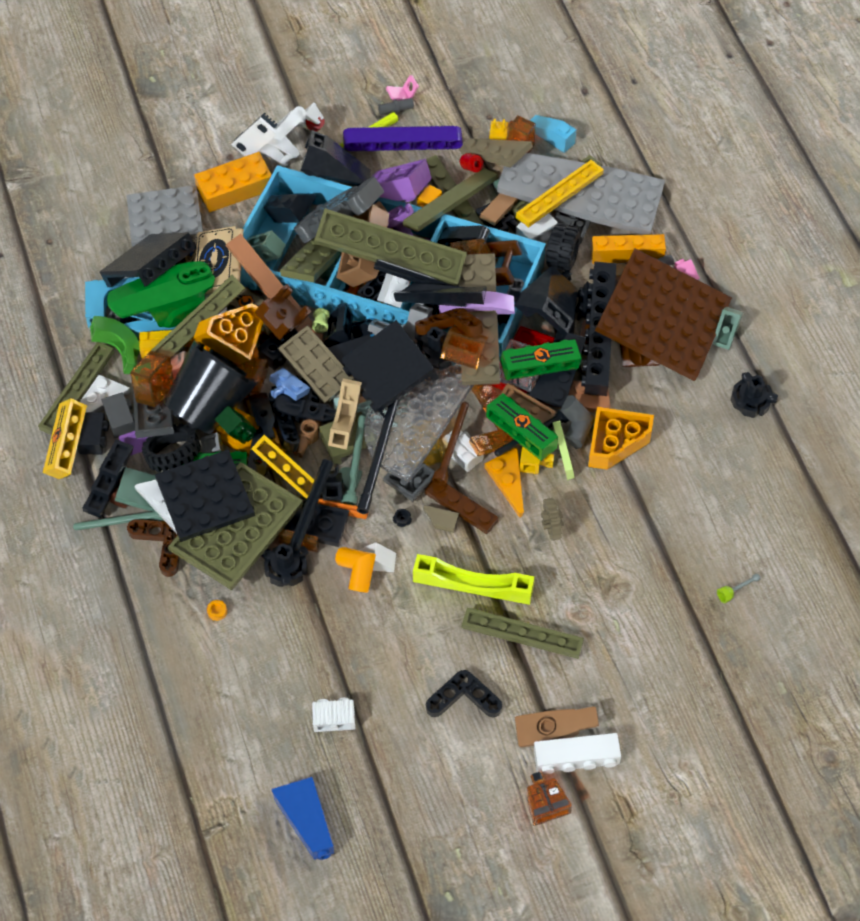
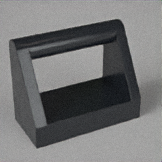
[322,303,353,347]

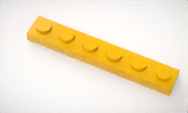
[516,160,604,228]

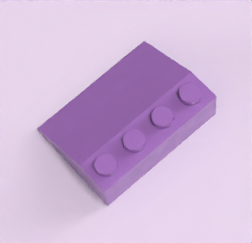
[373,159,432,202]

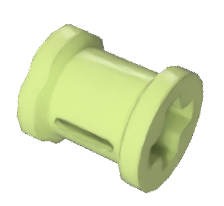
[312,308,330,333]

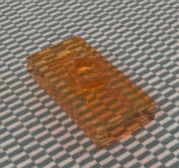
[278,529,319,552]

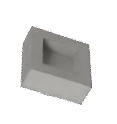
[201,432,223,453]

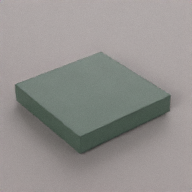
[115,467,156,511]

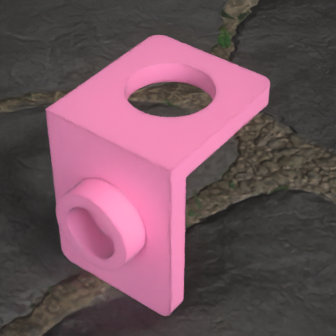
[386,75,419,100]

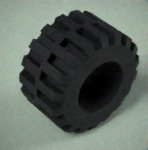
[546,223,581,271]

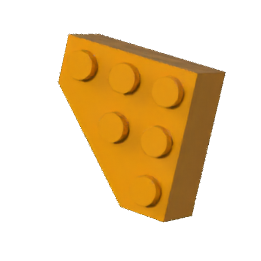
[194,303,263,365]
[588,407,654,470]

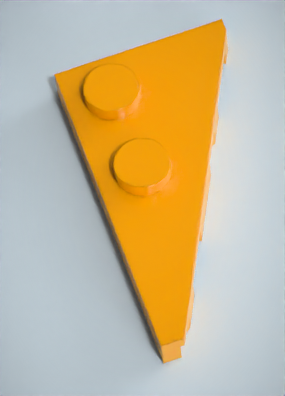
[484,448,524,518]

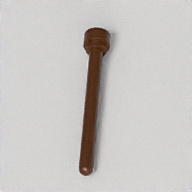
[432,402,469,485]

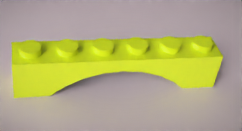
[413,554,534,605]

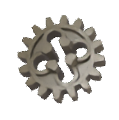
[541,497,564,541]

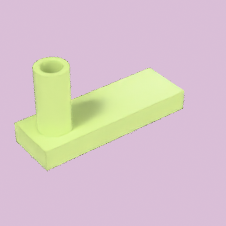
[553,421,575,480]

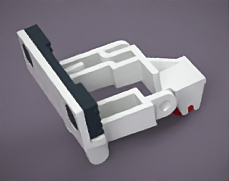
[231,102,325,167]

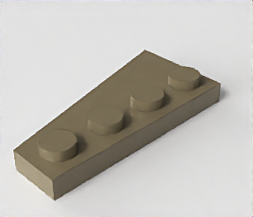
[459,138,533,168]

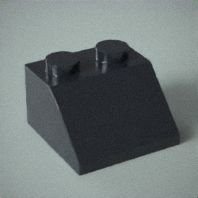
[264,194,317,223]

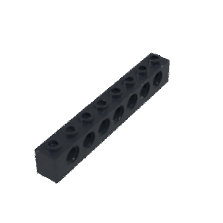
[581,262,616,396]

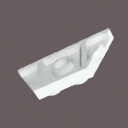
[135,480,177,534]

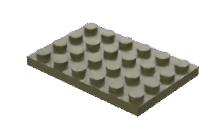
[168,462,303,591]

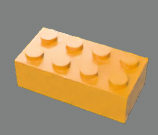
[194,152,272,213]

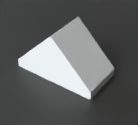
[359,542,396,572]

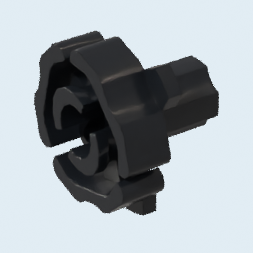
[415,327,460,370]
[730,372,778,418]
[261,543,309,587]

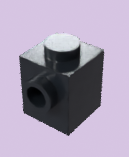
[257,337,287,370]

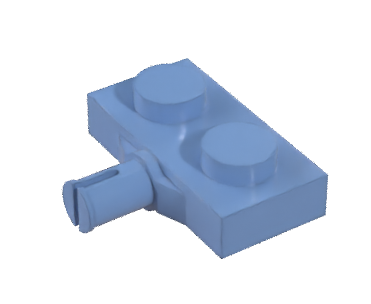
[269,368,310,401]

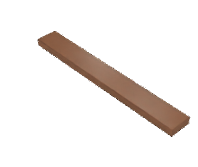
[226,233,328,348]

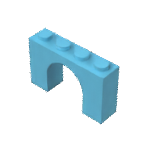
[85,277,139,328]

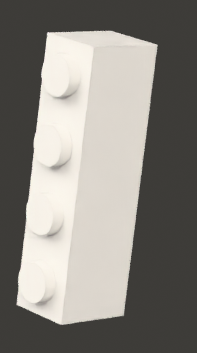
[534,733,621,774]

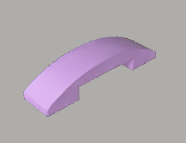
[439,291,515,315]

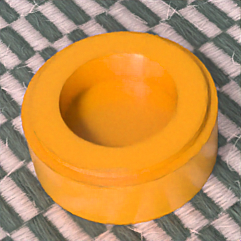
[207,600,227,621]

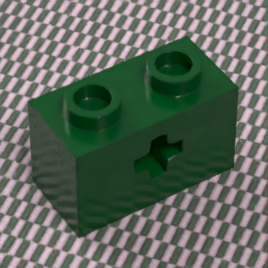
[215,406,257,444]

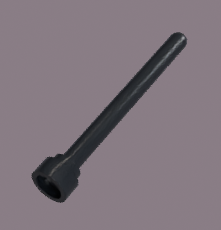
[494,409,570,457]

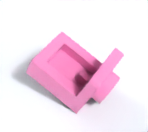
[673,258,700,280]

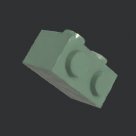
[247,231,286,263]

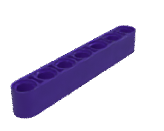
[343,126,463,151]

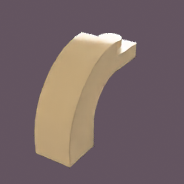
[328,378,362,450]

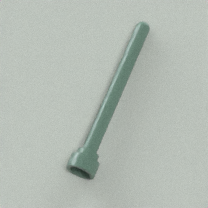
[341,415,366,505]
[73,509,164,530]

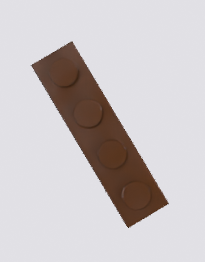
[425,481,499,534]

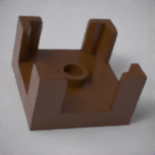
[255,284,312,340]

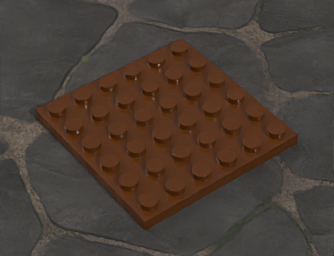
[595,248,732,381]

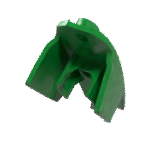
[107,261,215,328]

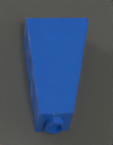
[272,777,335,860]

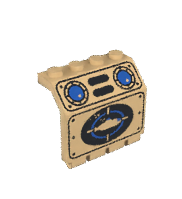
[185,226,244,294]

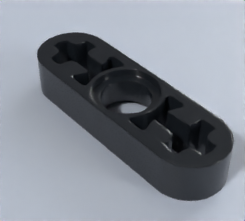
[274,414,300,452]

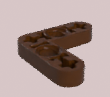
[415,308,483,336]
[127,519,180,577]

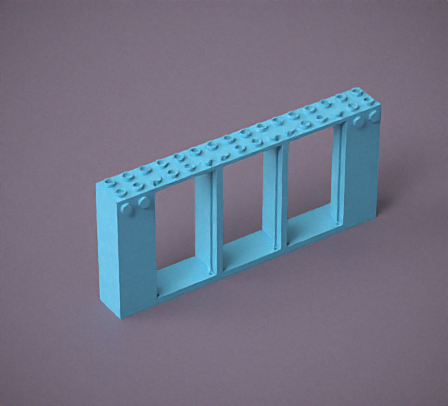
[240,165,546,360]

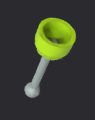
[717,574,760,603]

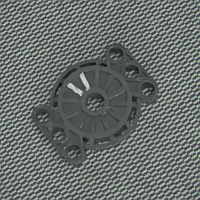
[294,176,384,243]

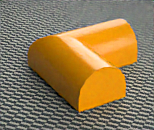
[335,547,376,593]

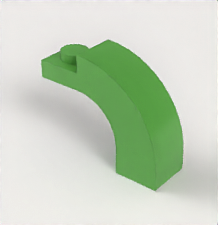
[90,316,140,374]

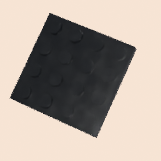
[155,449,255,542]

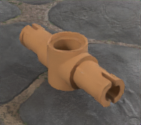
[292,408,321,458]

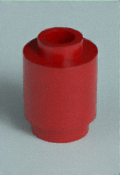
[460,153,483,172]

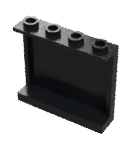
[99,232,196,287]
[341,320,440,418]

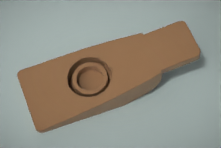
[515,706,599,747]

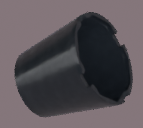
[164,340,258,434]

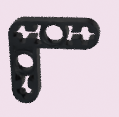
[426,670,502,718]

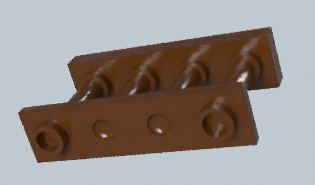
[457,240,523,286]

